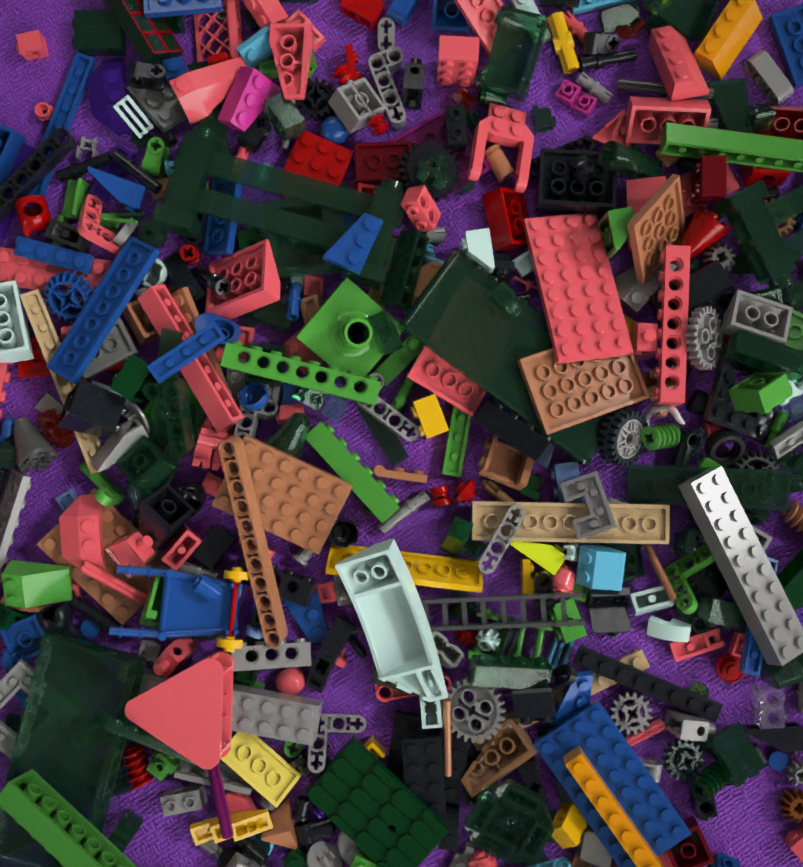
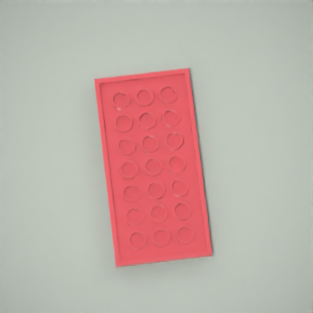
[522,213,634,364]

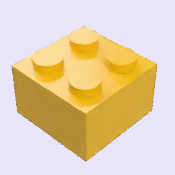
[410,394,449,439]

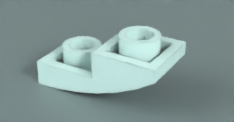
[646,615,692,642]

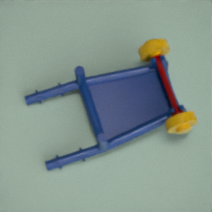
[109,564,250,652]

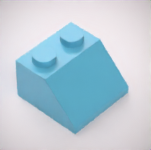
[576,543,626,591]

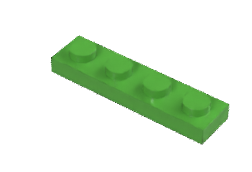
[441,406,471,477]

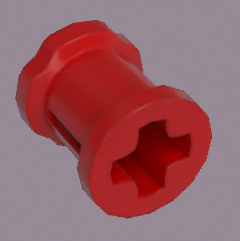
[180,244,201,265]

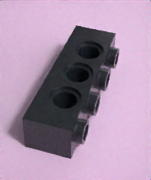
[239,557,318,607]

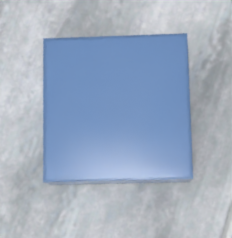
[55,488,78,512]

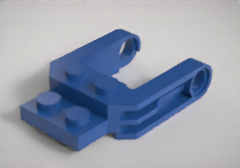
[0,612,83,711]

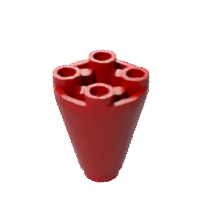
[678,206,730,259]

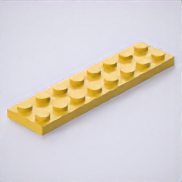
[325,543,483,593]

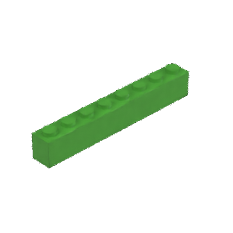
[660,122,803,173]

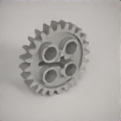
[685,306,724,370]
[442,676,506,743]

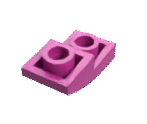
[555,79,598,118]

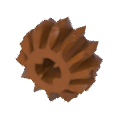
[777,787,803,824]

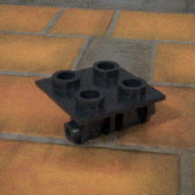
[679,564,729,613]

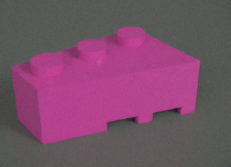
[217,66,281,132]

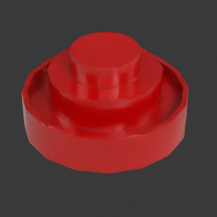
[453,478,476,504]
[714,653,744,683]

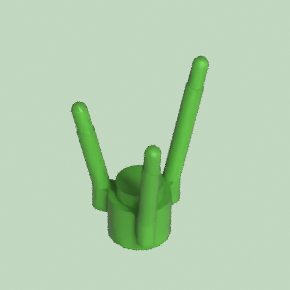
[100,212,145,239]

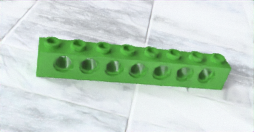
[220,340,381,406]

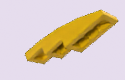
[190,809,273,846]

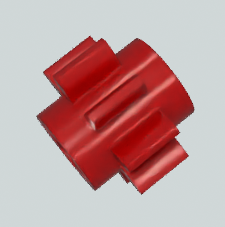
[454,620,479,646]

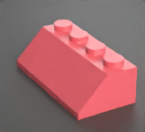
[648,26,710,102]
[625,96,712,144]

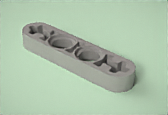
[478,504,525,574]

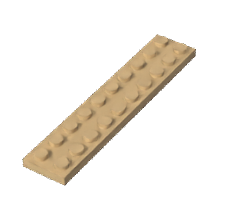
[472,501,670,544]

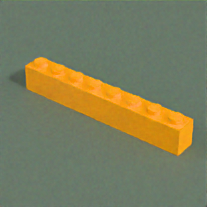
[563,746,664,867]

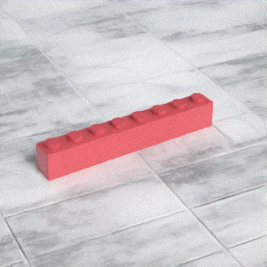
[137,284,244,433]

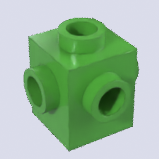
[146,745,182,781]

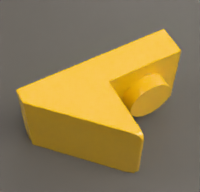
[520,557,546,594]

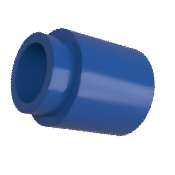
[191,574,223,602]

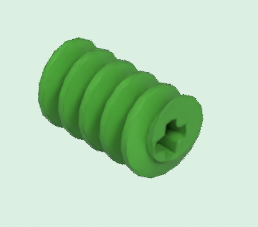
[640,423,681,450]

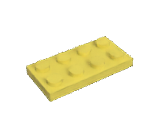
[220,732,301,808]

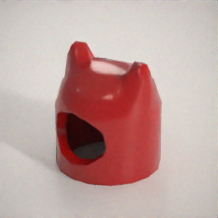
[14,195,51,237]

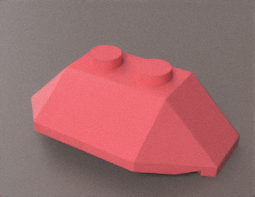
[59,494,106,572]

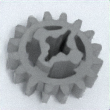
[609,691,653,735]

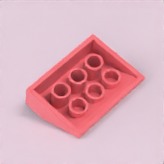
[205,239,281,320]

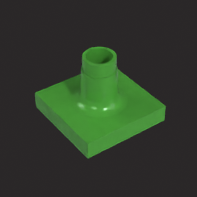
[295,277,405,388]

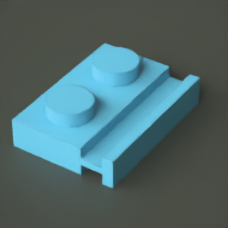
[236,25,273,68]

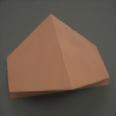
[261,798,298,850]

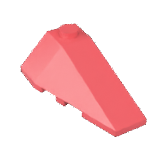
[169,56,247,124]

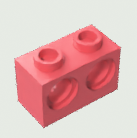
[401,185,441,232]

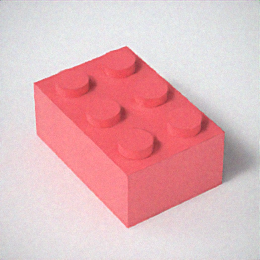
[436,35,480,87]

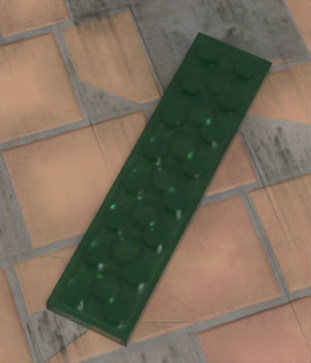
[627,464,791,510]

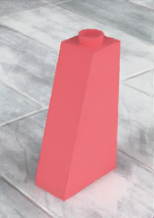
[626,176,666,253]

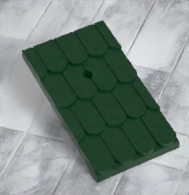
[306,736,449,867]

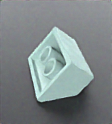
[459,228,495,280]

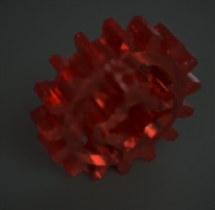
[36,409,75,450]

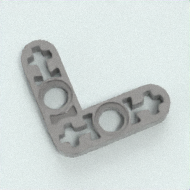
[307,714,367,774]

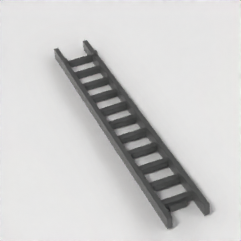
[348,591,585,634]

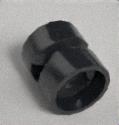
[686,389,709,418]

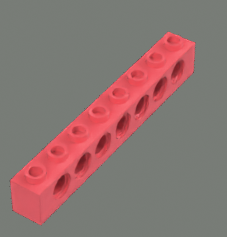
[654,245,691,405]

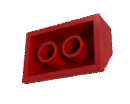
[482,187,529,251]

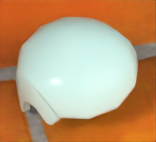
[142,258,168,288]

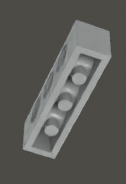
[231,639,311,672]

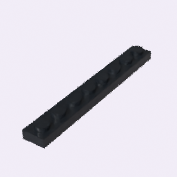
[573,645,723,723]

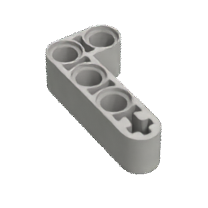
[368,47,406,130]
[355,373,419,442]
[231,398,279,450]

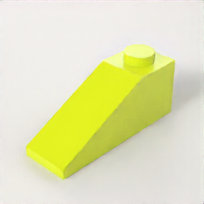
[510,541,566,576]

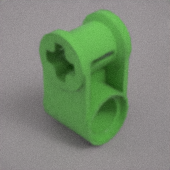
[141,137,170,178]

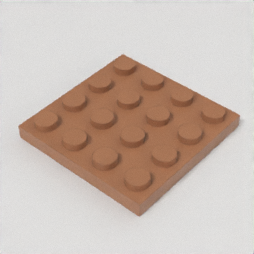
[627,174,686,285]

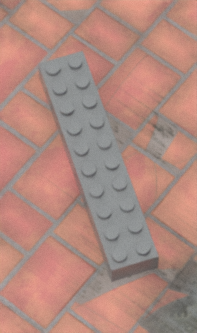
[678,466,803,666]
[121,666,323,746]

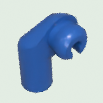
[0,417,15,444]

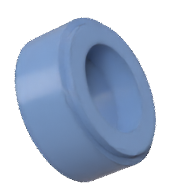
[245,624,264,639]

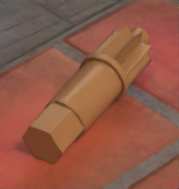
[482,479,516,502]

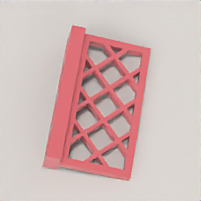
[194,0,243,69]

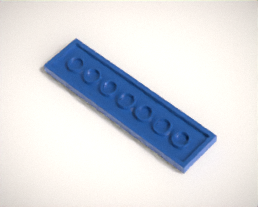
[46,236,160,385]

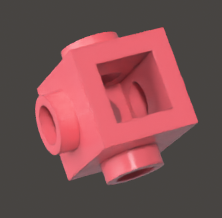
[468,848,497,867]

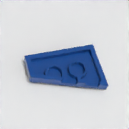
[281,587,329,644]

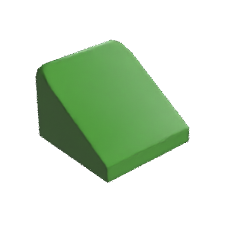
[697,457,723,471]

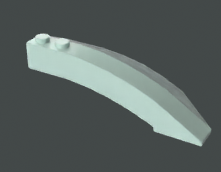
[335,538,448,702]

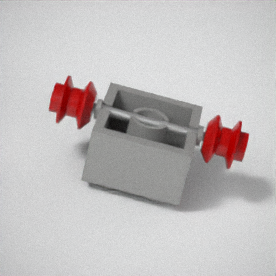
[328,64,389,135]

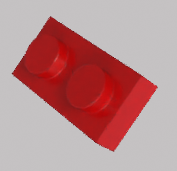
[345,44,361,81]

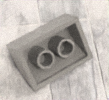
[720,289,793,350]

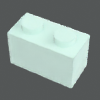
[629,586,674,616]

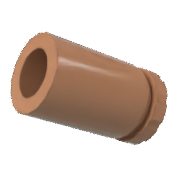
[484,144,515,183]

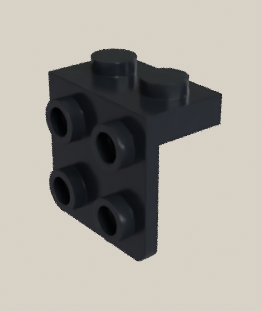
[587,586,631,634]

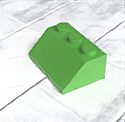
[597,207,636,259]

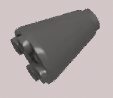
[13,417,58,473]

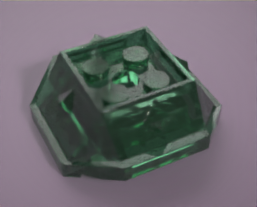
[464,779,554,864]

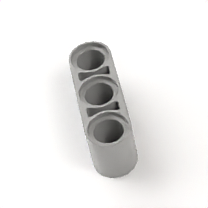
[744,50,794,106]

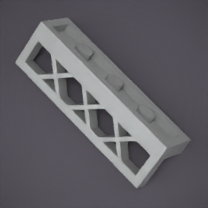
[174,755,253,795]

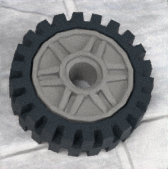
[598,408,648,467]

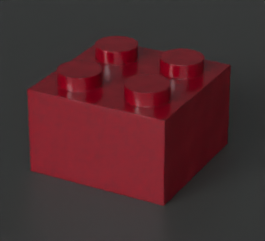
[690,155,727,205]
[667,816,715,867]

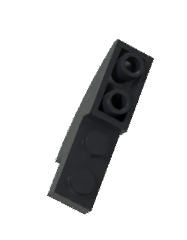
[305,615,355,693]

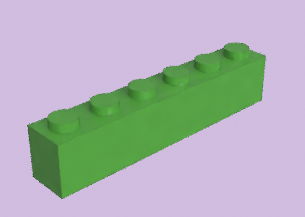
[304,422,401,523]

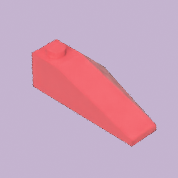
[269,23,313,100]

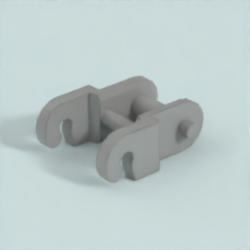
[76,136,99,160]

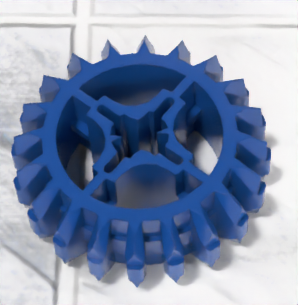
[43,271,95,323]

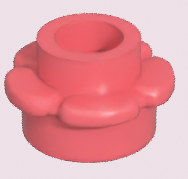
[35,102,54,121]

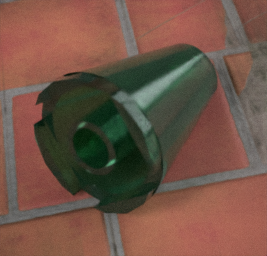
[266,413,310,459]

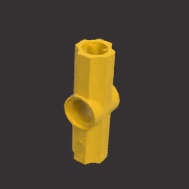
[547,11,580,74]

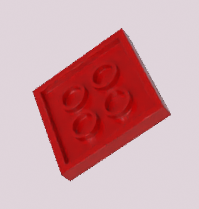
[279,129,354,205]

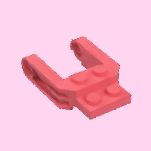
[467,103,534,193]

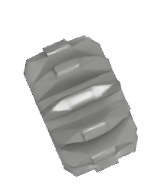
[702,242,736,272]

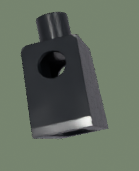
[402,58,425,109]

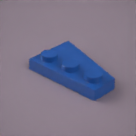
[323,213,383,275]
[549,671,594,727]

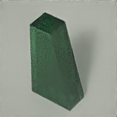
[705,77,753,133]

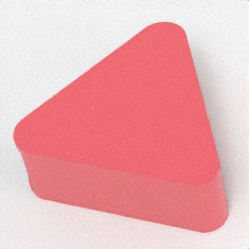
[125,651,234,770]

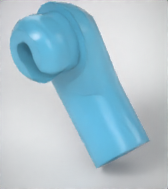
[422,244,445,264]

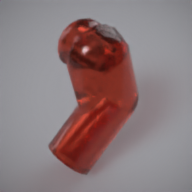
[618,18,646,39]

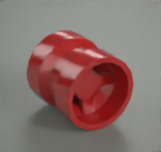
[430,485,452,507]

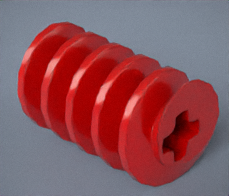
[119,744,153,790]

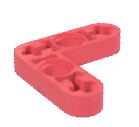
[77,194,127,255]

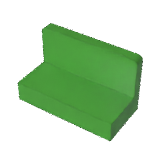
[62,178,90,221]

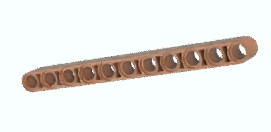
[218,435,288,648]

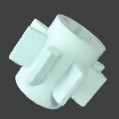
[475,629,502,651]

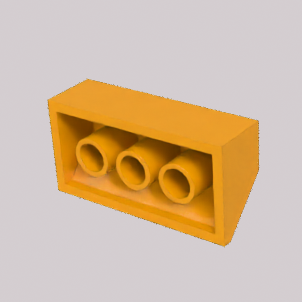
[693,0,763,81]

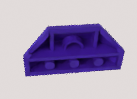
[86,58,136,135]

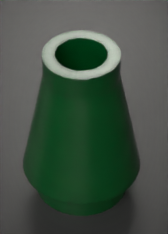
[477,87,507,106]

